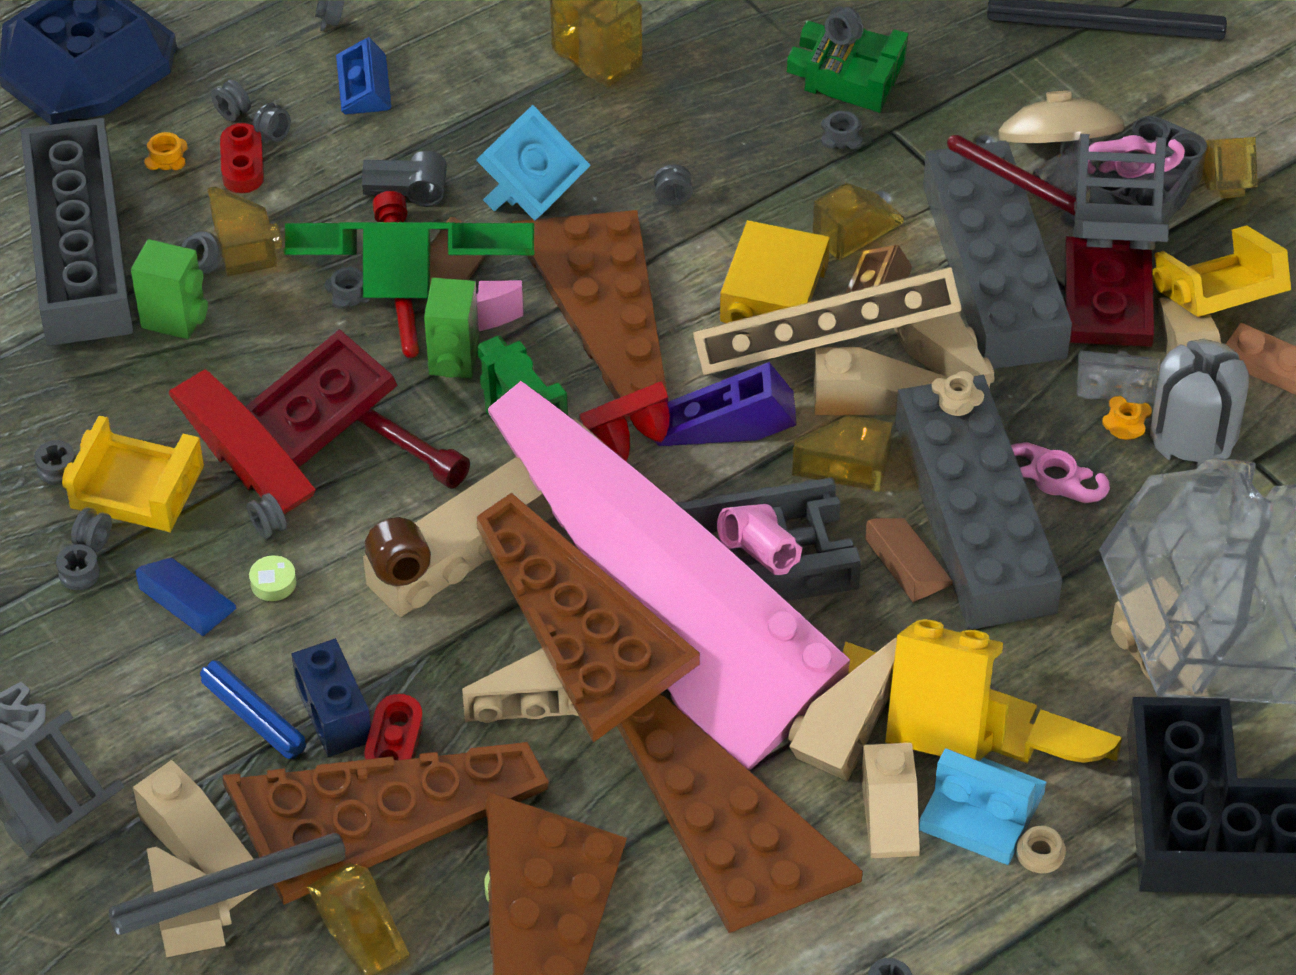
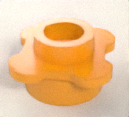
[144,132,188,170]
[1102,396,1152,440]

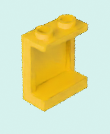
[720,220,830,323]
[1153,225,1291,317]
[62,415,204,533]
[885,619,1003,761]

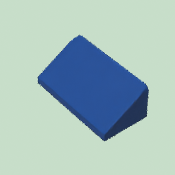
[336,37,391,114]
[136,557,236,636]

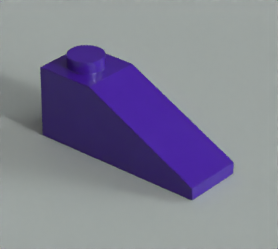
[654,362,797,446]

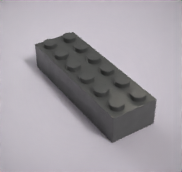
[20,118,134,346]
[923,140,1072,369]
[895,374,1062,630]

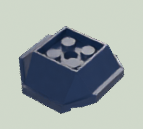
[0,0,177,125]

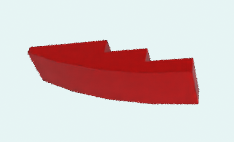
[169,369,316,515]

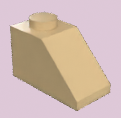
[861,743,920,859]
[147,847,232,957]

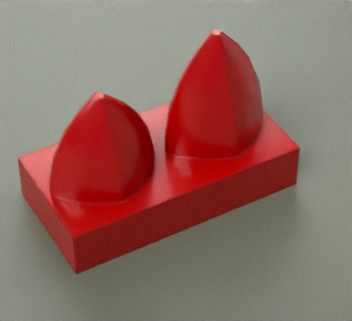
[579,381,670,462]

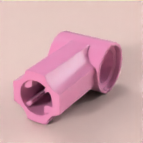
[717,504,803,575]

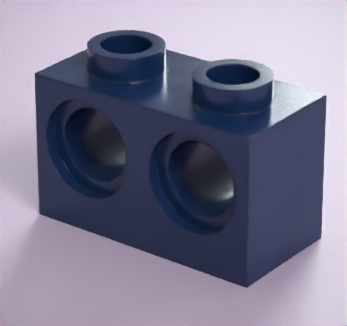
[291,638,371,757]

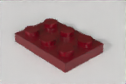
[1065,236,1154,347]
[245,329,398,468]

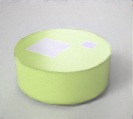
[249,555,297,601]

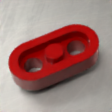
[220,123,264,193]
[364,694,423,761]

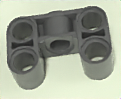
[1089,116,1207,224]

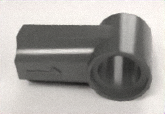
[362,151,447,207]

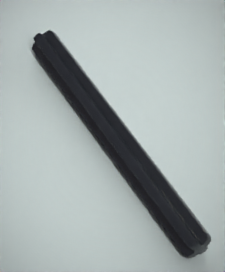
[987,0,1227,40]

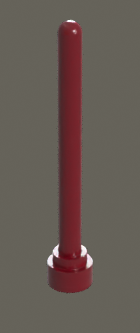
[947,135,1076,216]
[357,408,470,489]

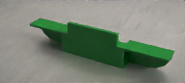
[283,222,534,298]

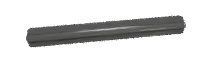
[109,833,346,935]

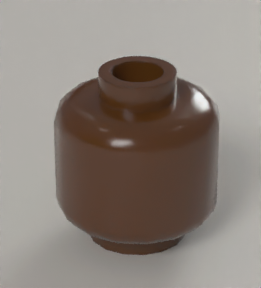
[365,517,431,587]

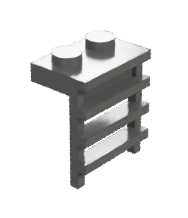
[1073,134,1169,250]
[0,710,125,857]

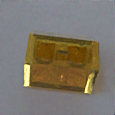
[550,0,642,88]

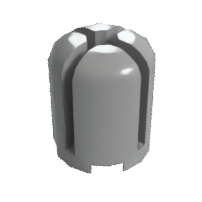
[1150,339,1249,468]

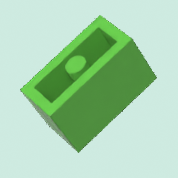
[131,239,208,340]
[424,278,479,378]

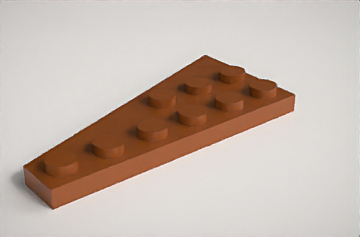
[512,210,668,399]
[477,493,700,743]
[617,693,863,933]
[222,742,549,905]
[485,792,627,975]

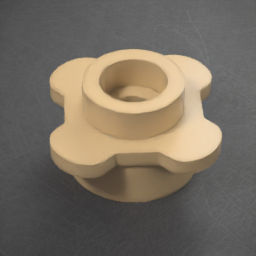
[932,371,984,416]

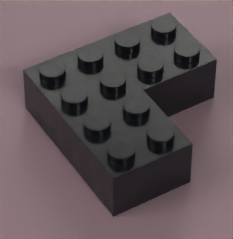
[1127,697,1296,894]

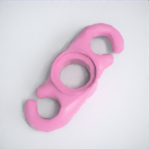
[1087,135,1185,178]
[1011,442,1110,503]

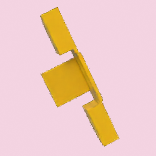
[843,641,1122,764]

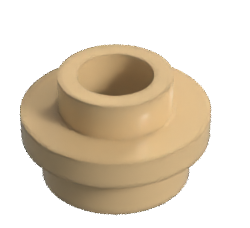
[1016,826,1066,873]

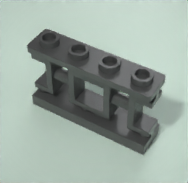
[675,478,861,601]

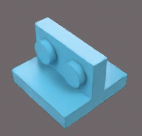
[476,105,591,221]
[919,748,1046,865]

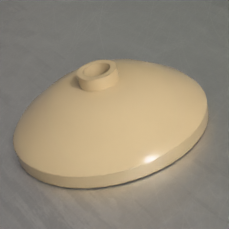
[998,90,1125,143]

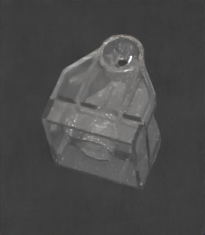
[1099,458,1296,704]

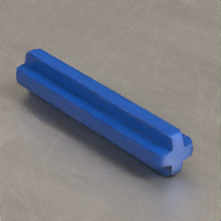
[200,660,306,760]

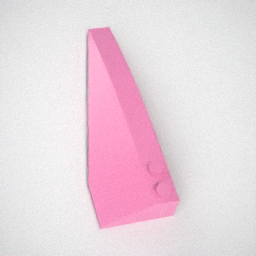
[488,381,850,771]

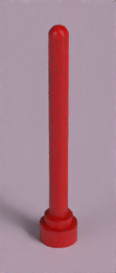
[373,191,419,358]

